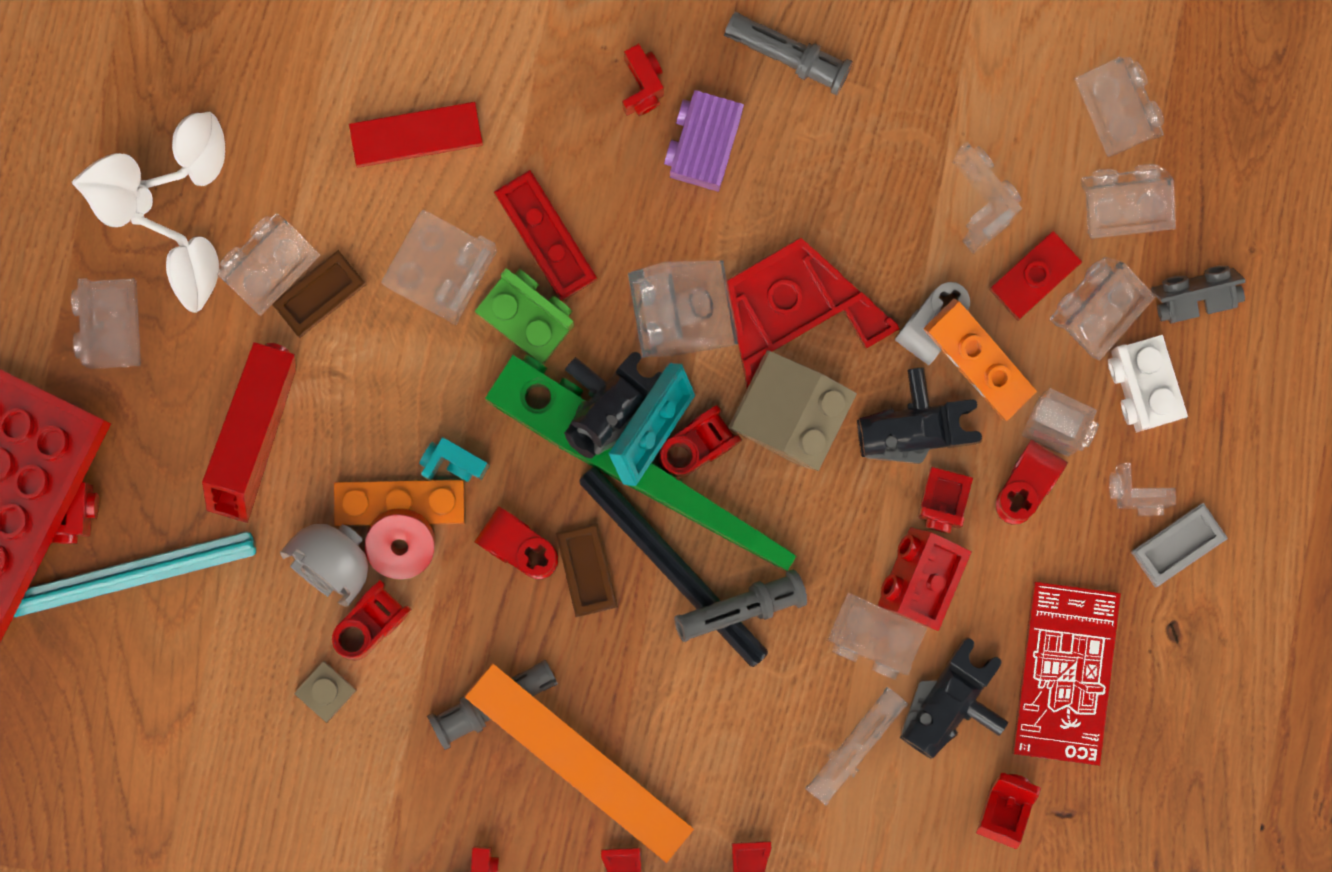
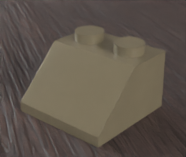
[728,351,857,471]

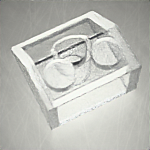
[628,261,738,358]

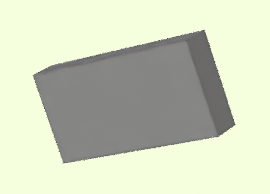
[1131,503,1228,587]

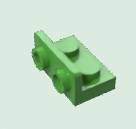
[475,268,574,365]

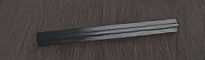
[579,467,768,667]

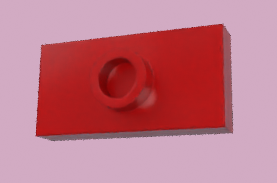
[989,231,1082,321]

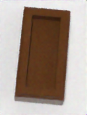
[271,250,366,338]
[556,523,618,617]

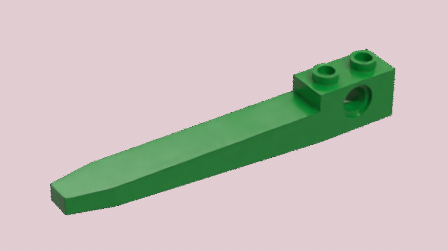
[485,354,797,572]

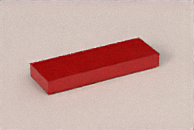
[349,102,483,168]
[494,170,597,302]

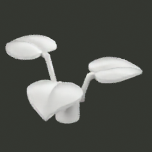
[72,112,225,313]

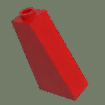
[202,342,296,523]

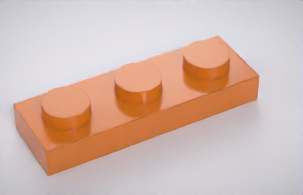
[334,480,465,527]

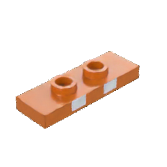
[923,299,1037,421]

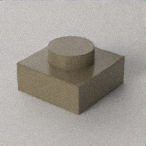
[294,661,357,723]

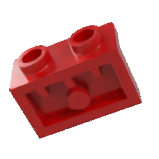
[878,527,972,631]

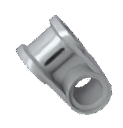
[895,282,970,365]

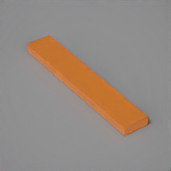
[464,663,694,863]

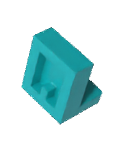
[419,437,490,482]

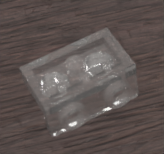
[1074,57,1164,157]
[1081,164,1176,239]
[217,213,320,316]
[1050,257,1156,360]
[71,278,141,369]
[826,593,927,680]

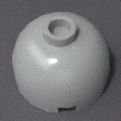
[280,524,368,607]

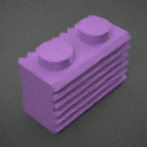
[664,90,744,192]

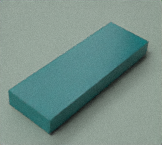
[609,363,696,486]

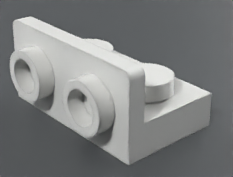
[1108,335,1188,433]

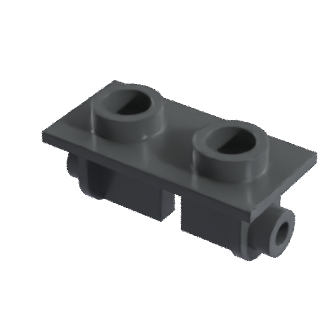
[1151,266,1246,324]

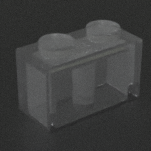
[1021,388,1099,457]

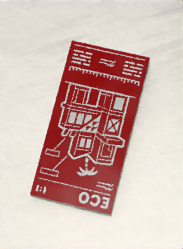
[1012,582,1121,766]

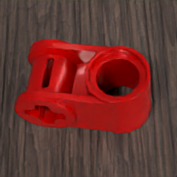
[659,405,742,479]
[995,440,1068,525]
[474,506,558,579]
[332,580,412,661]

